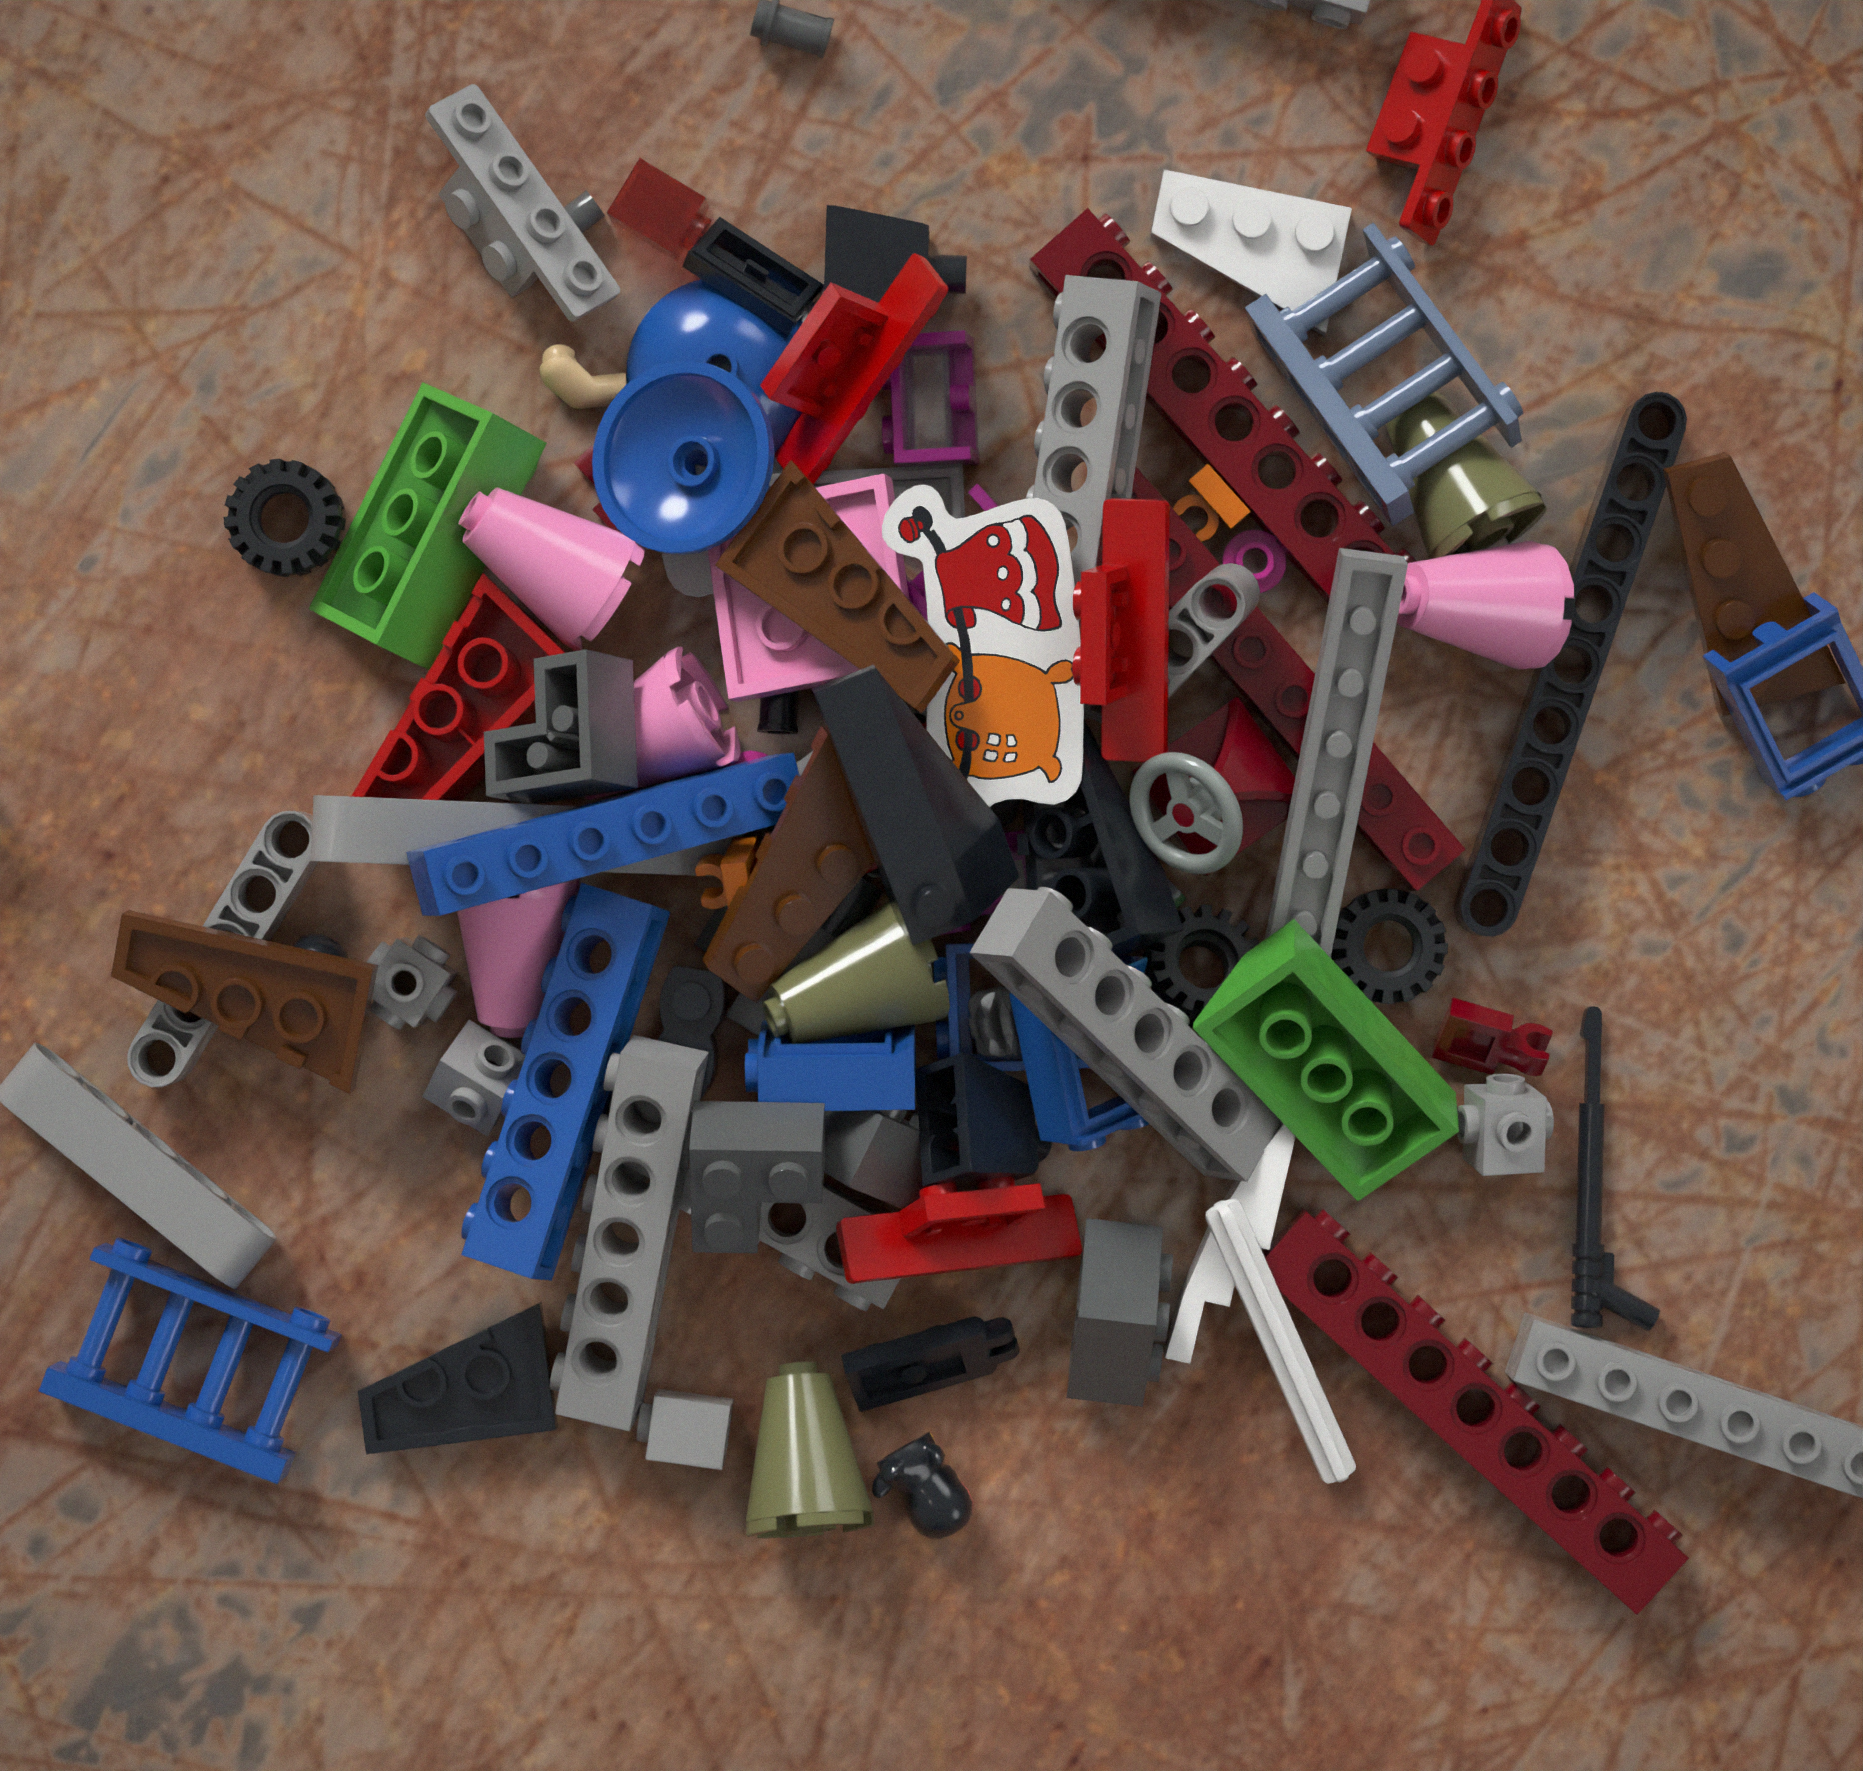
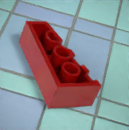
[351,573,567,801]

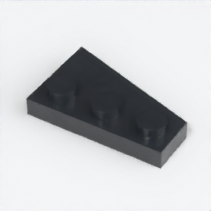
[358,1301,558,1455]

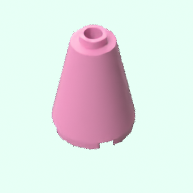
[459,487,645,651]
[1397,541,1574,669]
[584,647,741,800]
[457,878,580,1038]

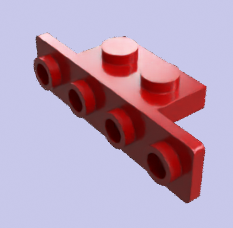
[1366,0,1522,246]
[760,253,948,485]
[1072,498,1170,762]
[836,1177,1082,1284]

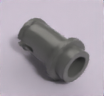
[750,0,834,58]

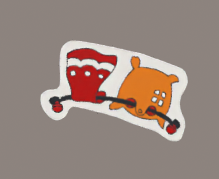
[882,484,1084,807]

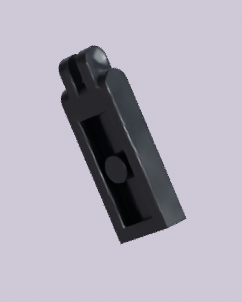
[841,1316,1020,1412]

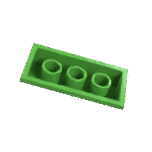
[309,382,547,670]
[1193,919,1459,1201]

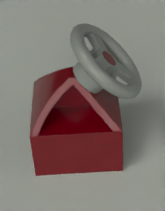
[1130,697,1295,876]

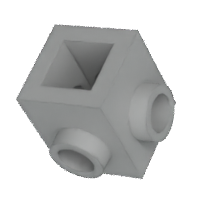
[367,934,459,1030]
[422,1020,526,1137]
[1457,1074,1554,1176]

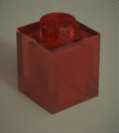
[607,158,712,261]

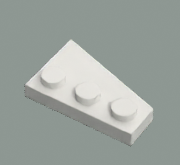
[1150,170,1352,336]

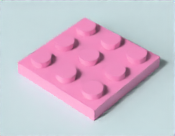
[708,474,909,702]

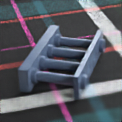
[1245,222,1524,527]

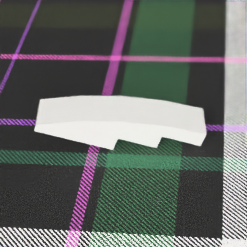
[1163,1121,1296,1364]

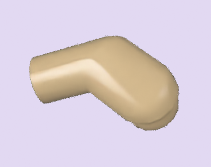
[539,344,627,409]

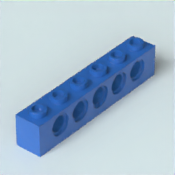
[406,752,800,916]
[461,883,670,1281]

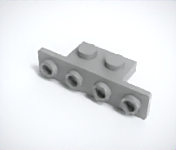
[425,84,620,322]

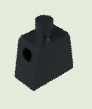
[824,205,967,303]
[915,1053,1052,1188]

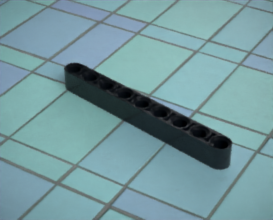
[1454,391,1687,937]

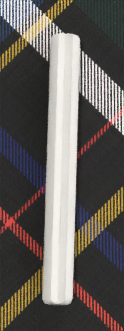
[1206,1198,1356,1484]

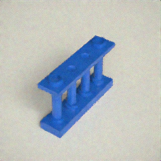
[39,1238,342,1484]

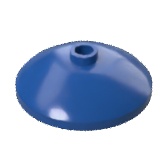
[626,279,803,467]
[592,360,774,555]

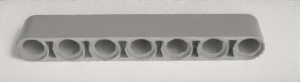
[311,795,749,876]

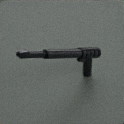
[1571,1006,1660,1331]

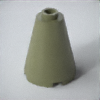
[1386,392,1547,559]
[762,901,950,1044]
[745,1362,875,1539]

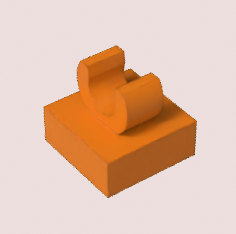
[1173,464,1251,542]
[695,836,760,909]

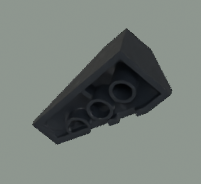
[812,665,1019,945]
[1017,719,1183,957]

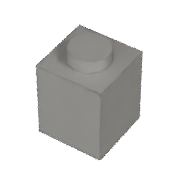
[637,1389,734,1470]

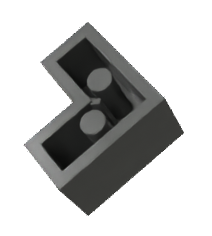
[484,649,638,804]
[689,1101,825,1253]
[824,1110,926,1209]
[1066,1218,1173,1407]

